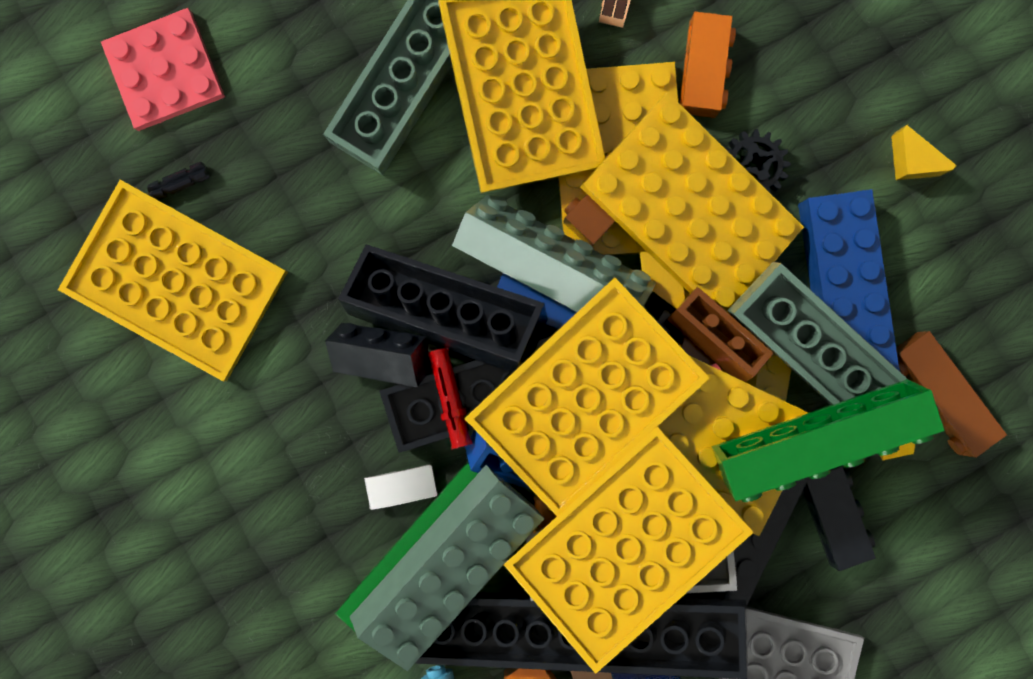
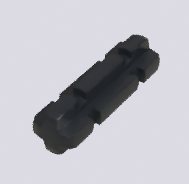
[147,162,210,200]

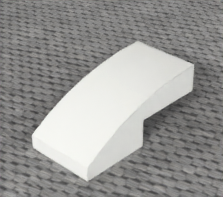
[364,465,437,510]

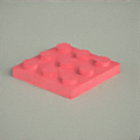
[101,8,225,131]

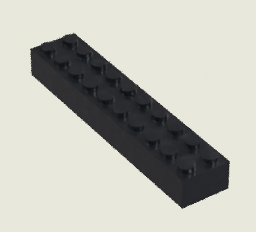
[415,592,748,679]

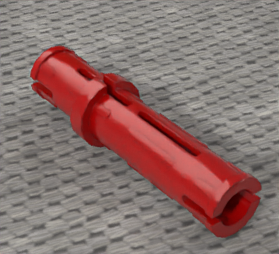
[428,348,473,449]

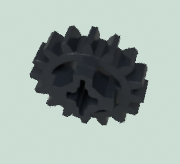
[725,129,791,194]

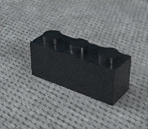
[325,323,432,387]
[803,466,876,571]

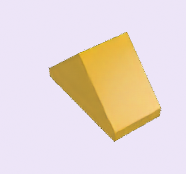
[891,125,956,180]

